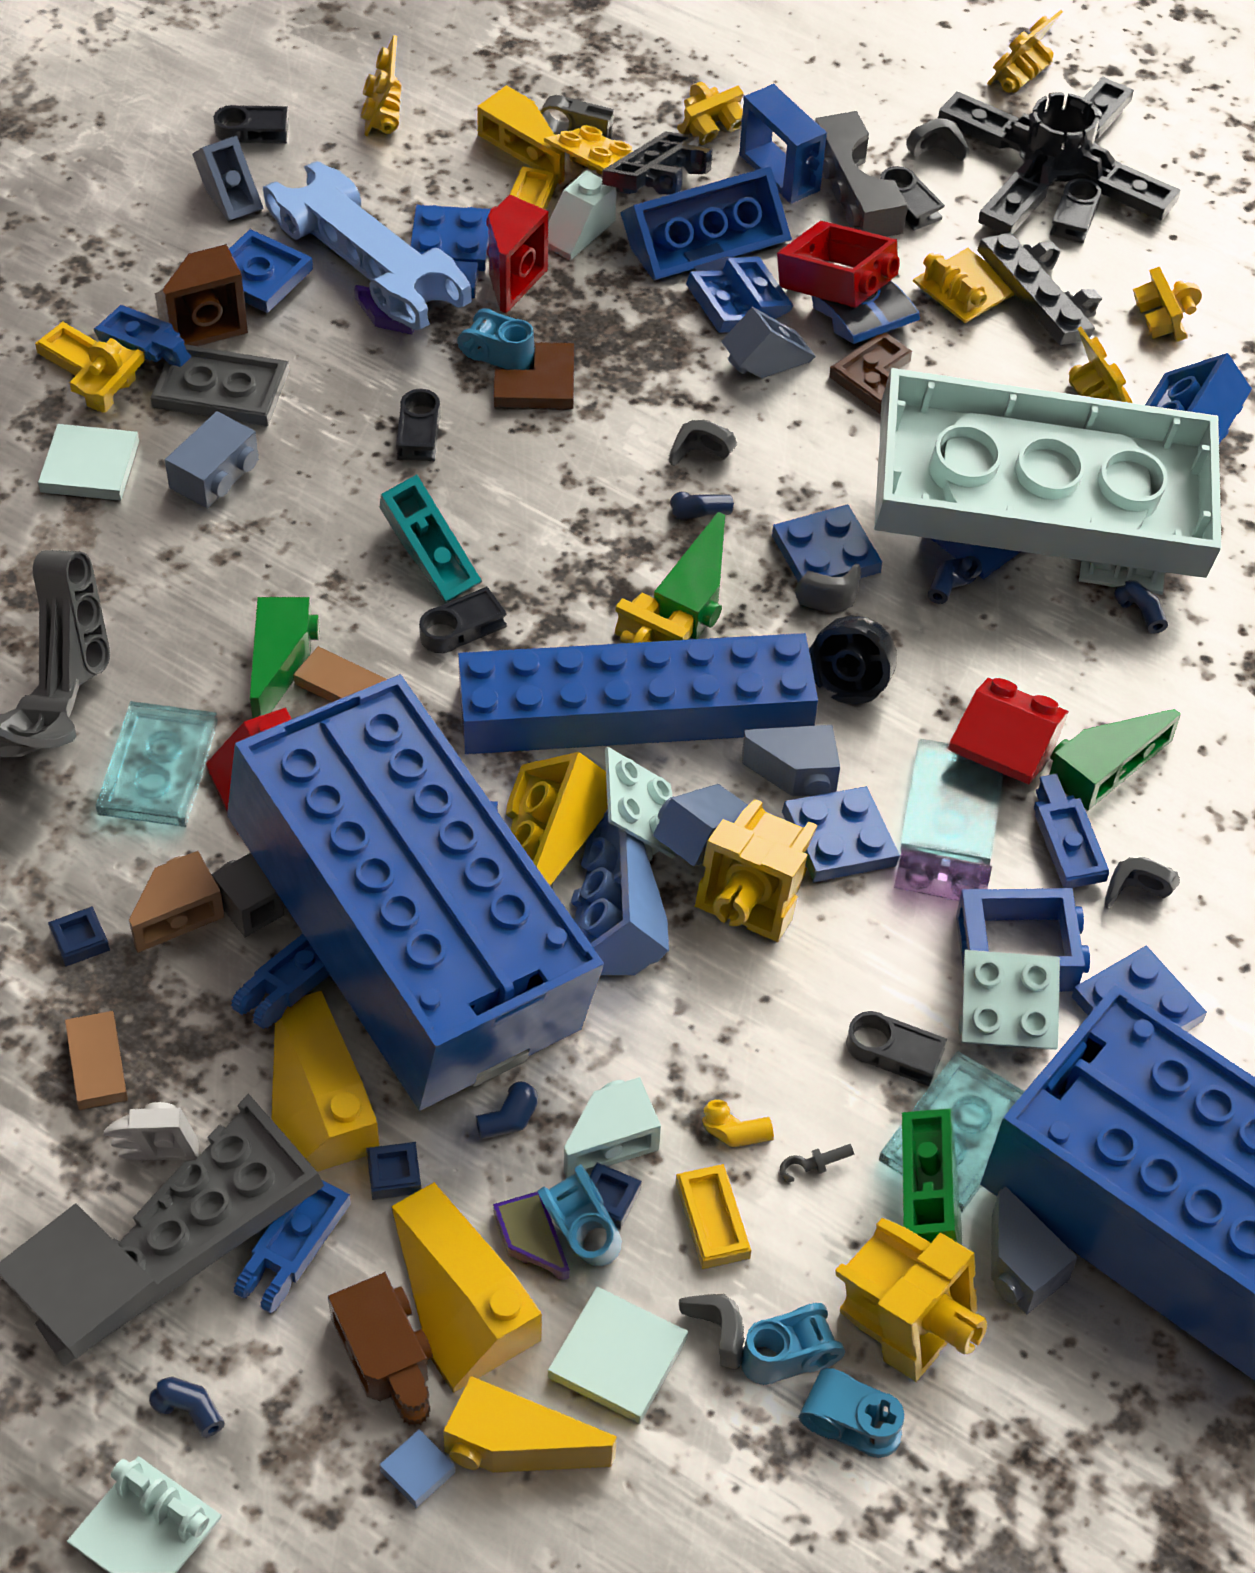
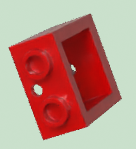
[777,220,900,308]

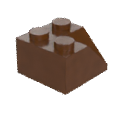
[155,244,248,347]

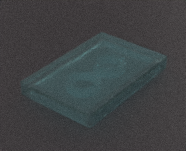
[96,701,218,827]
[900,738,1003,868]
[879,1051,1025,1213]

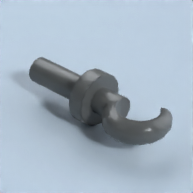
[779,1143,855,1182]

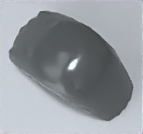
[906,119,970,161]
[669,420,737,466]
[795,563,861,613]
[1104,857,1180,909]
[679,1294,745,1370]

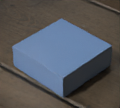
[379,1430,456,1508]

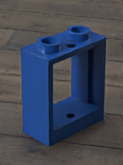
[739,83,827,204]
[956,888,1090,992]

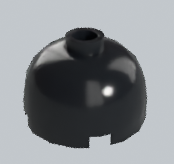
[809,615,897,705]

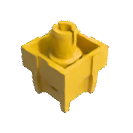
[695,799,817,942]
[835,1218,988,1382]

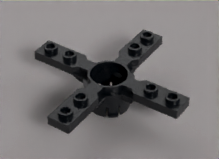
[938,76,1181,235]

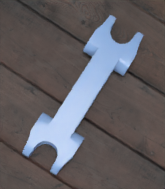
[263,161,472,330]

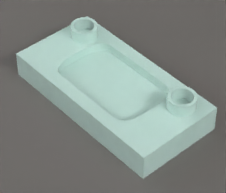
[874,368,1221,578]

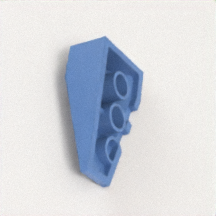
[571,811,669,975]

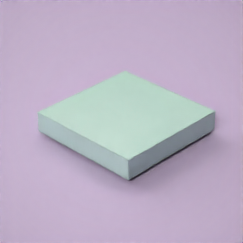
[38,424,139,501]
[548,1286,688,1424]

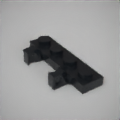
[602,131,712,195]
[977,233,1103,345]

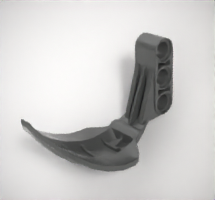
[0,550,110,757]

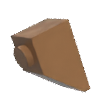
[129,851,225,953]

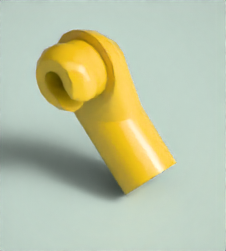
[702,1100,774,1147]

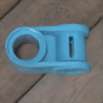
[457,308,535,370]
[538,1164,622,1266]
[741,1303,845,1385]
[798,1368,905,1458]

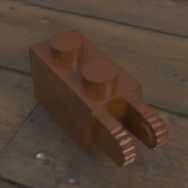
[328,1272,433,1426]

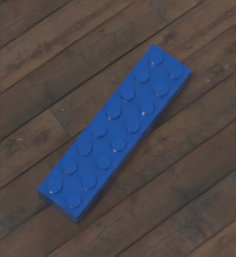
[458,633,818,754]

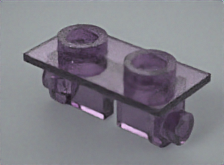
[894,846,993,901]

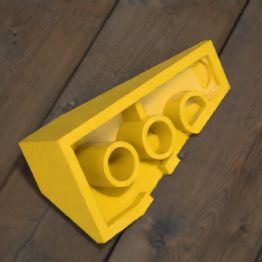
[506,752,608,886]
[271,991,380,1172]
[391,1182,542,1393]

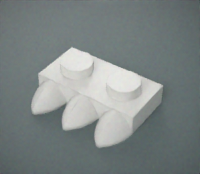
[104,1102,199,1160]

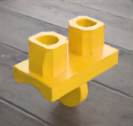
[677,82,744,146]
[1133,266,1202,342]
[69,338,145,413]
[615,593,694,643]

